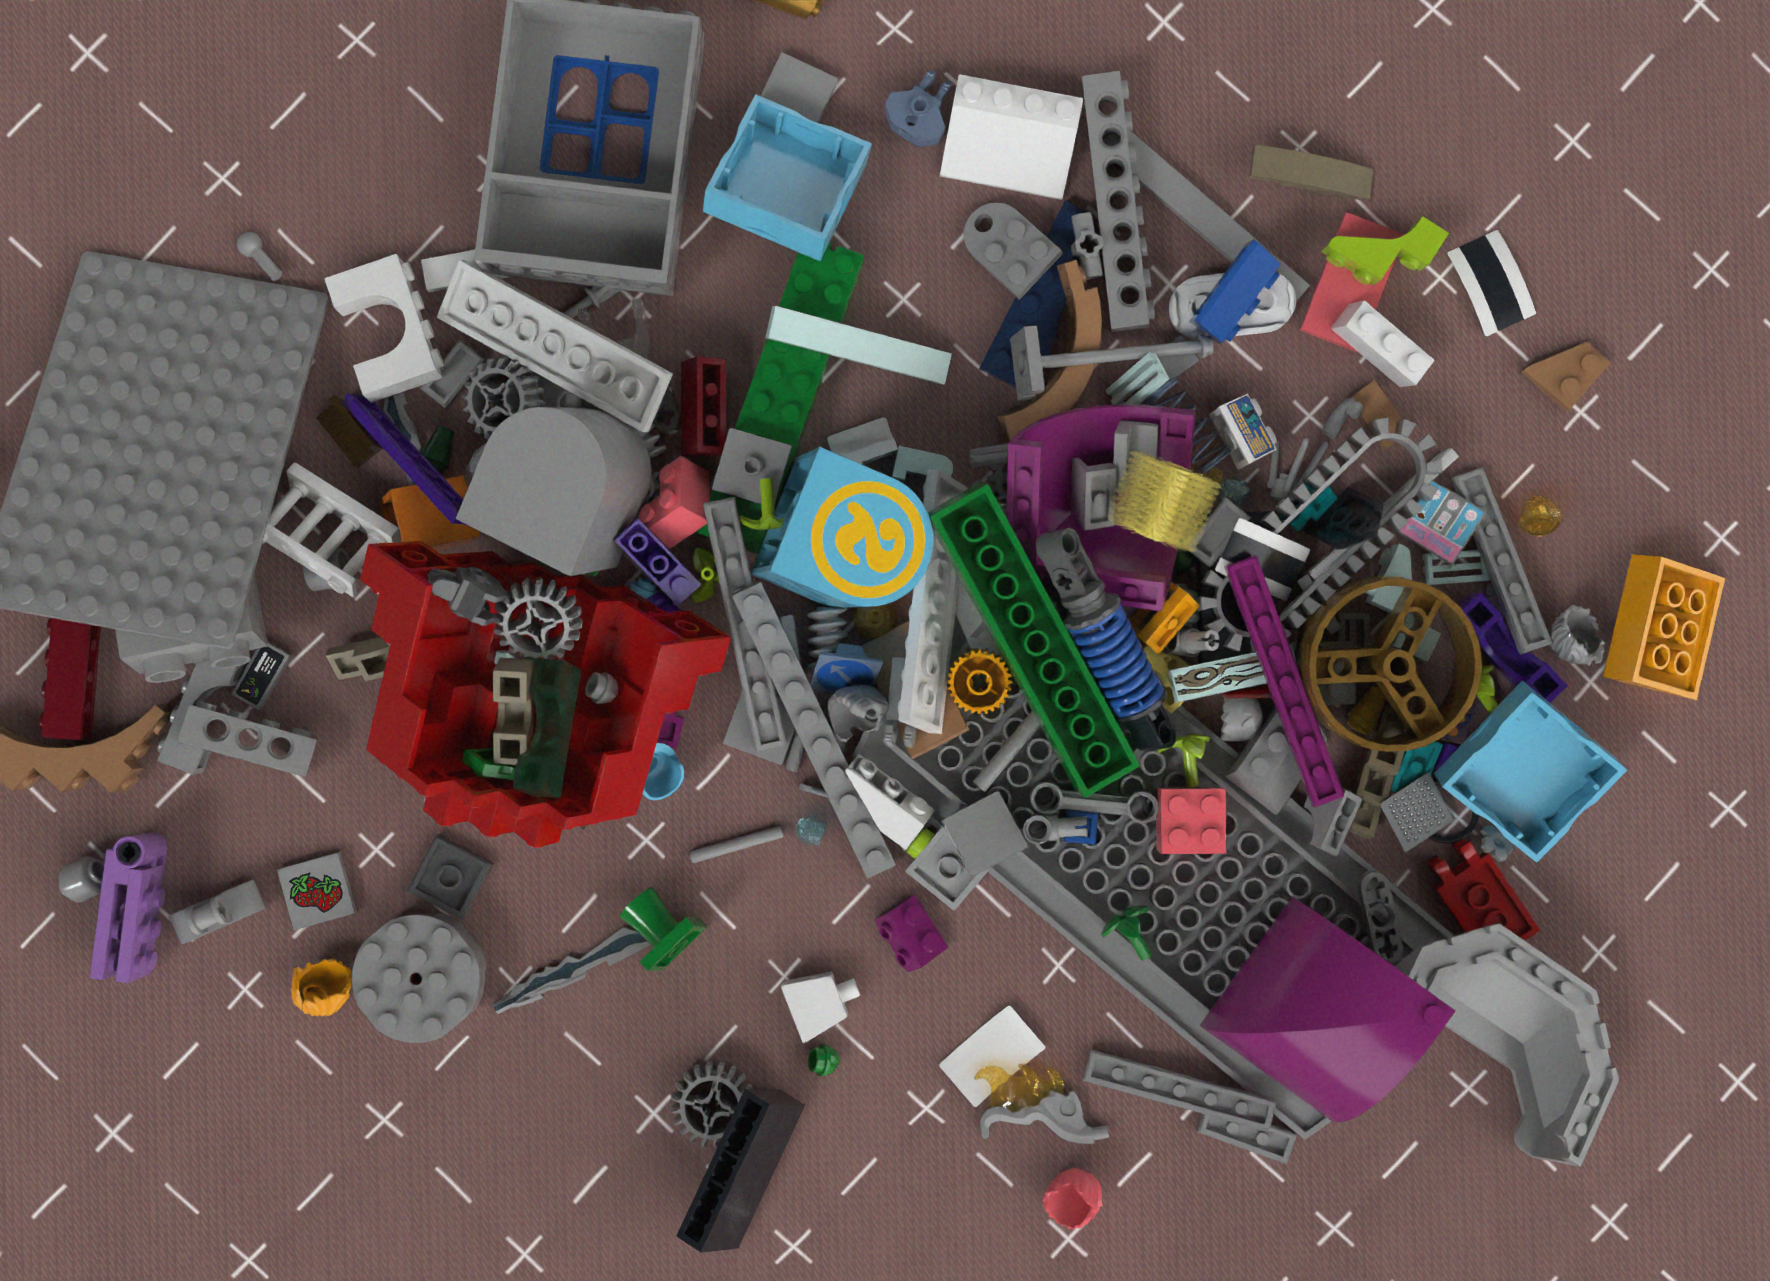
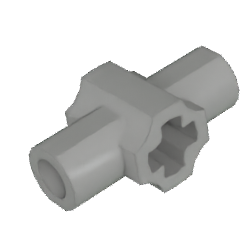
[1071,212,1104,280]

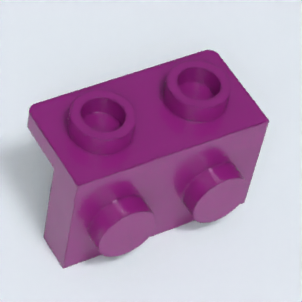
[875,894,949,972]

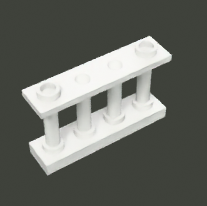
[262,462,400,598]

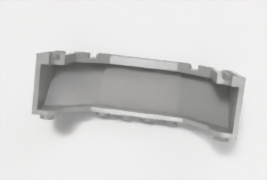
[1395,924,1619,1167]

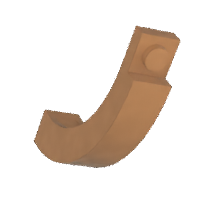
[997,260,1102,443]

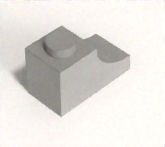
[1304,788,1362,857]

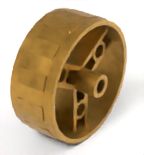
[1295,577,1482,752]

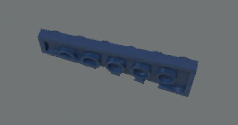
[979,201,1093,388]

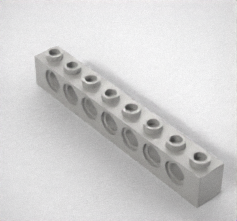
[1082,70,1155,333]

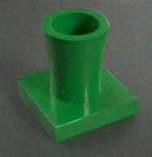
[619,887,708,971]

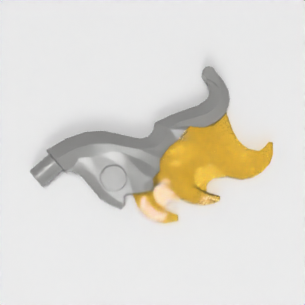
[974,1064,1109,1144]

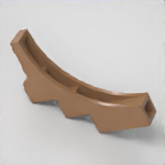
[0,704,173,793]

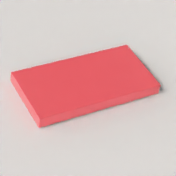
[1299,212,1405,353]

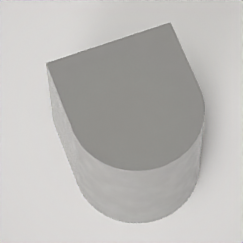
[456,407,651,576]

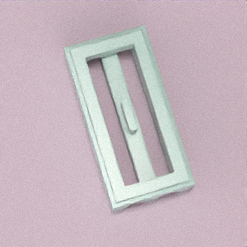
[1105,352,1169,405]
[1422,550,1490,585]

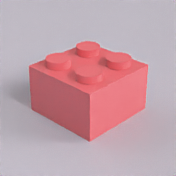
[1156,787,1226,854]

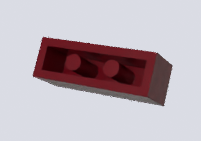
[681,356,726,458]

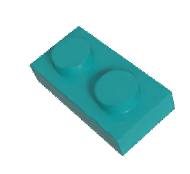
[1390,741,1443,793]

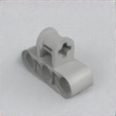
[169,879,266,945]

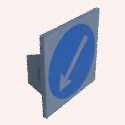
[809,643,883,694]

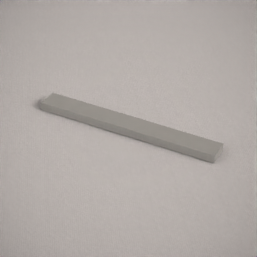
[1103,131,1310,306]
[703,497,787,752]

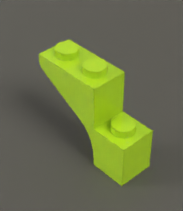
[1321,216,1449,286]

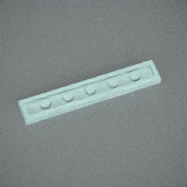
[765,306,952,384]

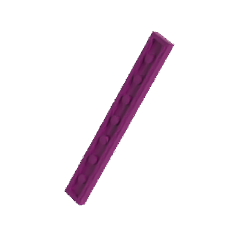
[1224,555,1344,808]

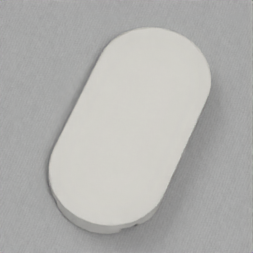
[1169,273,1296,340]

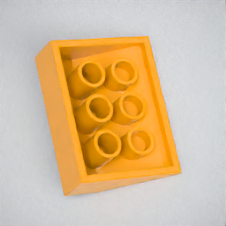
[1603,554,1725,700]

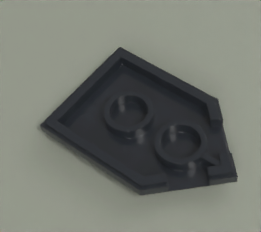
[1304,487,1384,550]

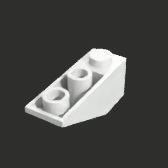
[845,754,935,850]

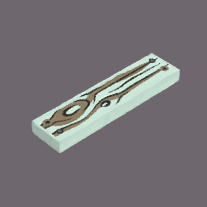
[1168,645,1297,703]

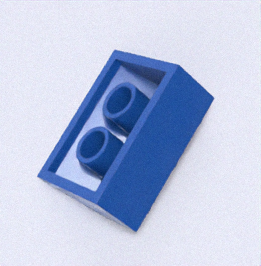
[1189,239,1281,344]

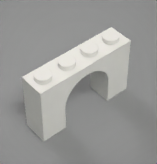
[324,254,444,403]

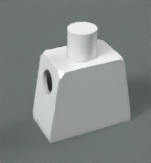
[781,971,861,1043]

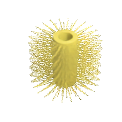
[1106,451,1221,552]

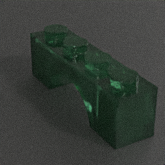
[513,658,581,798]

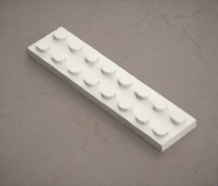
[437,260,673,432]
[898,469,969,734]

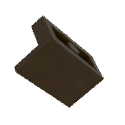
[316,395,382,468]

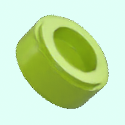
[906,827,934,859]

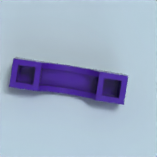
[1458,592,1568,703]

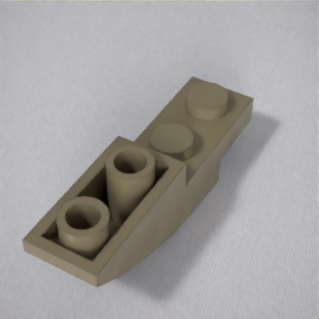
[326,637,390,681]

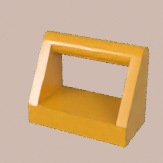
[1129,582,1200,655]

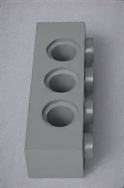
[177,701,317,777]

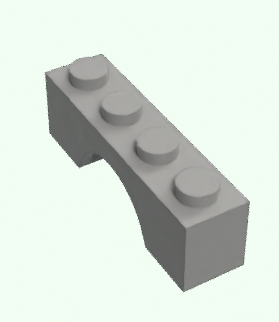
[157,659,247,775]

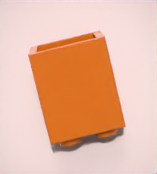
[379,475,481,551]

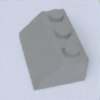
[1225,704,1328,815]

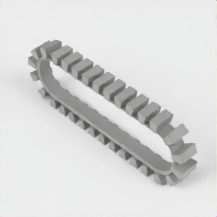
[1197,417,1442,653]

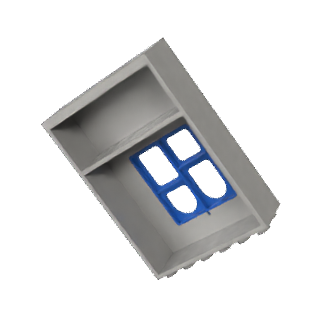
[474,0,705,296]

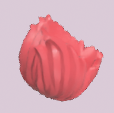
[1042,1168,1103,1229]

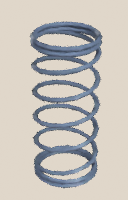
[1143,377,1232,475]

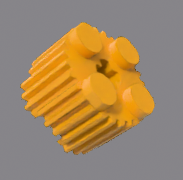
[947,648,1012,714]

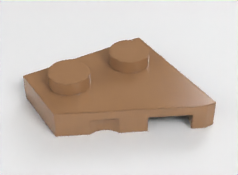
[1521,342,1611,411]

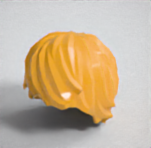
[291,959,352,1016]

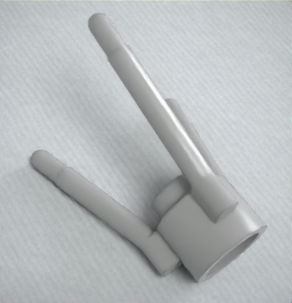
[1266,438,1329,504]

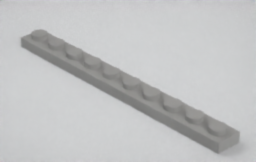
[732,581,896,879]

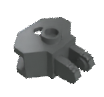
[427,566,506,626]

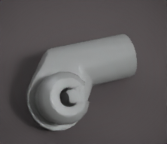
[1321,398,1363,439]

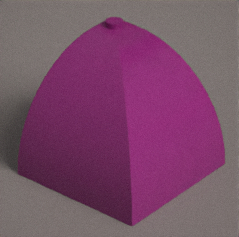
[1006,405,1196,611]
[1199,897,1456,1123]

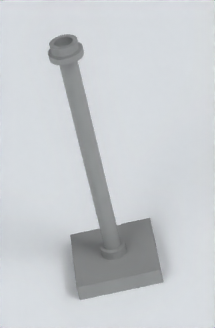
[1010,326,1213,401]

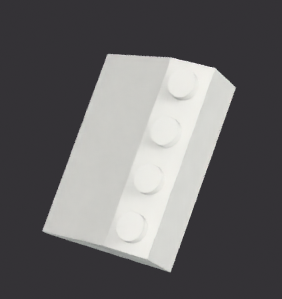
[940,74,1083,200]

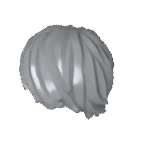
[1549,605,1605,666]

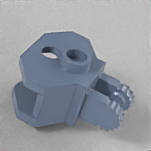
[885,69,953,147]

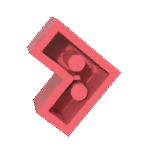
[638,456,710,549]

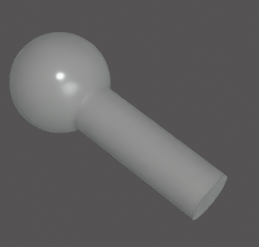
[237,232,282,281]

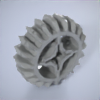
[461,357,546,439]
[493,576,583,665]
[670,1061,753,1148]

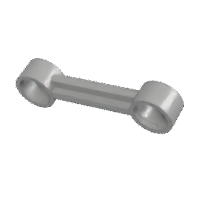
[1030,782,1159,824]

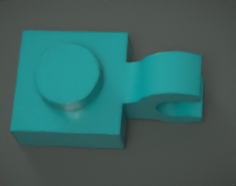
[1279,485,1338,531]

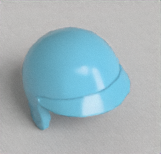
[642,743,684,800]

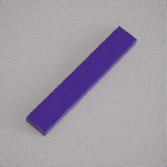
[342,394,469,526]

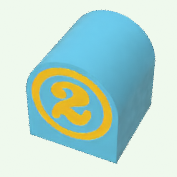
[751,447,933,608]

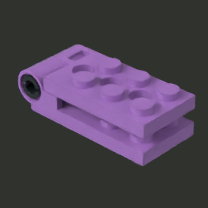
[90,831,167,983]

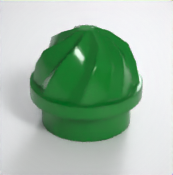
[808,1044,840,1076]

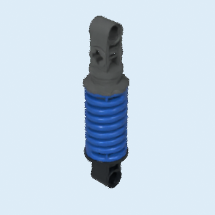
[1036,528,1176,751]

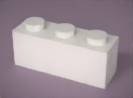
[1331,300,1434,387]

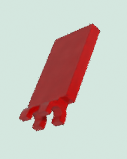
[1426,838,1540,941]

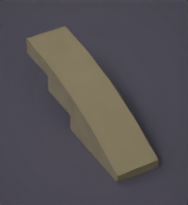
[1249,144,1373,201]
[1348,705,1407,839]

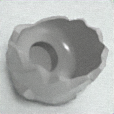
[1221,698,1263,741]

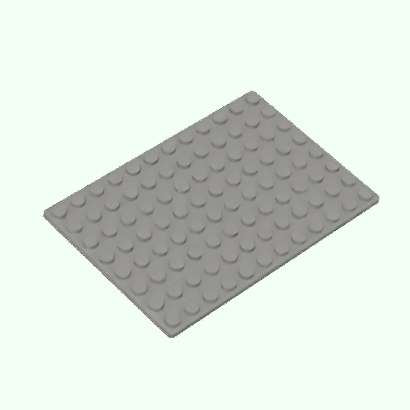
[0,251,329,649]

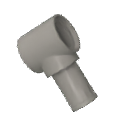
[1162,627,1219,657]
[1023,813,1088,844]

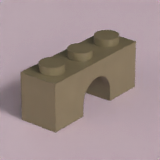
[493,657,533,765]

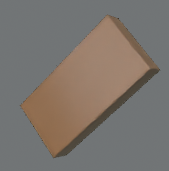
[1350,380,1403,450]

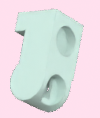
[892,446,953,482]

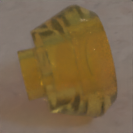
[1518,496,1563,536]
[854,603,897,640]

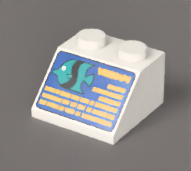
[1209,393,1277,470]

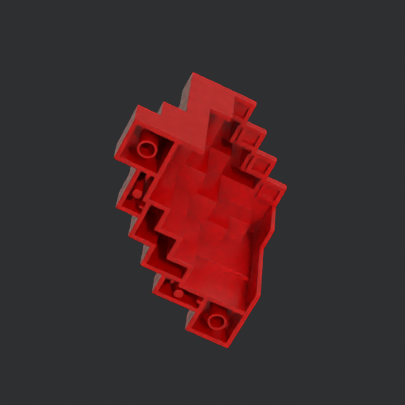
[360,541,731,848]

